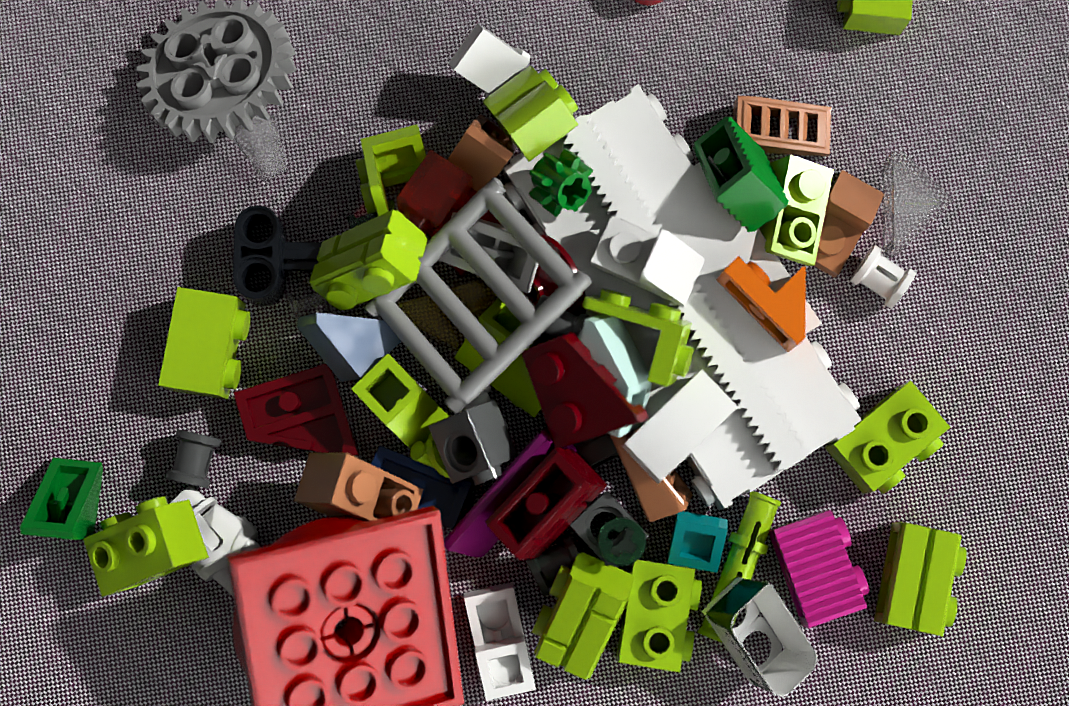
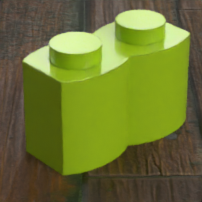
[482,65,579,162]

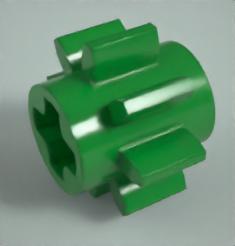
[528,148,593,217]

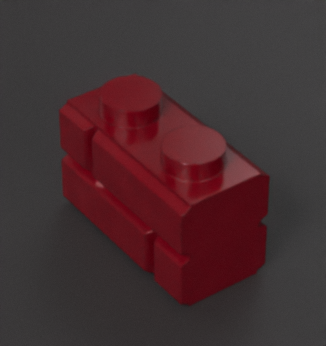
[485,447,607,560]

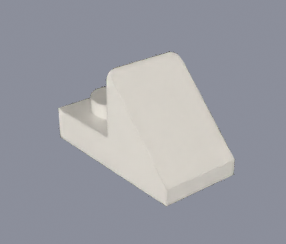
[590,215,705,307]

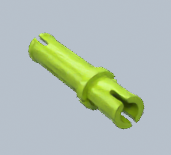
[698,491,781,643]

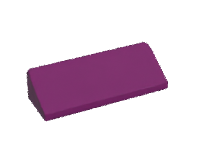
[443,426,577,557]

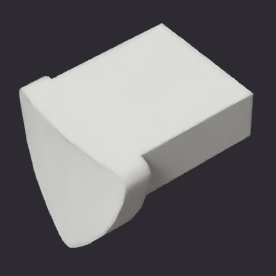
[448,23,531,98]

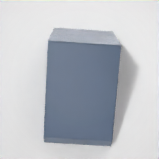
[297,313,401,382]

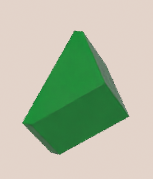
[20,457,103,540]

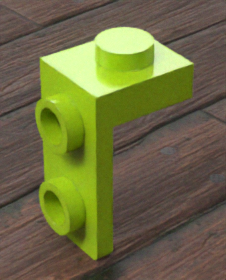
[355,124,431,216]
[582,288,694,387]

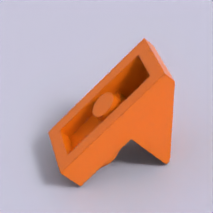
[716,256,806,352]

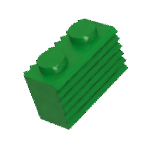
[693,116,789,232]

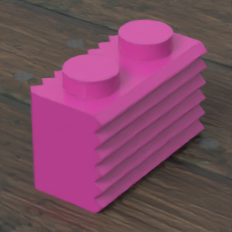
[768,510,869,628]

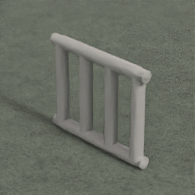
[364,177,592,414]

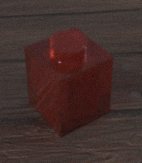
[396,150,473,235]

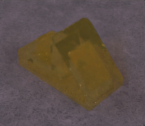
[397,279,496,353]

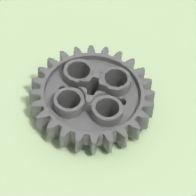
[136,0,296,143]

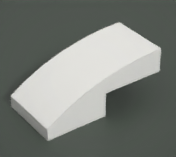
[622,370,738,484]
[464,582,536,701]

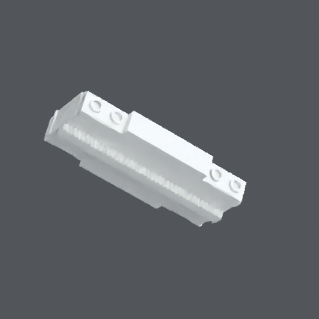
[503,84,862,510]

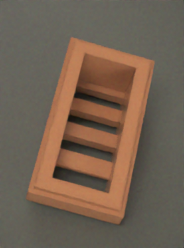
[733,95,831,157]
[610,427,693,522]

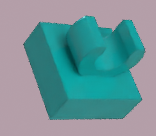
[667,511,728,573]

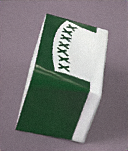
[702,577,817,696]

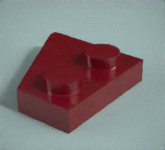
[521,332,649,448]
[234,364,359,457]

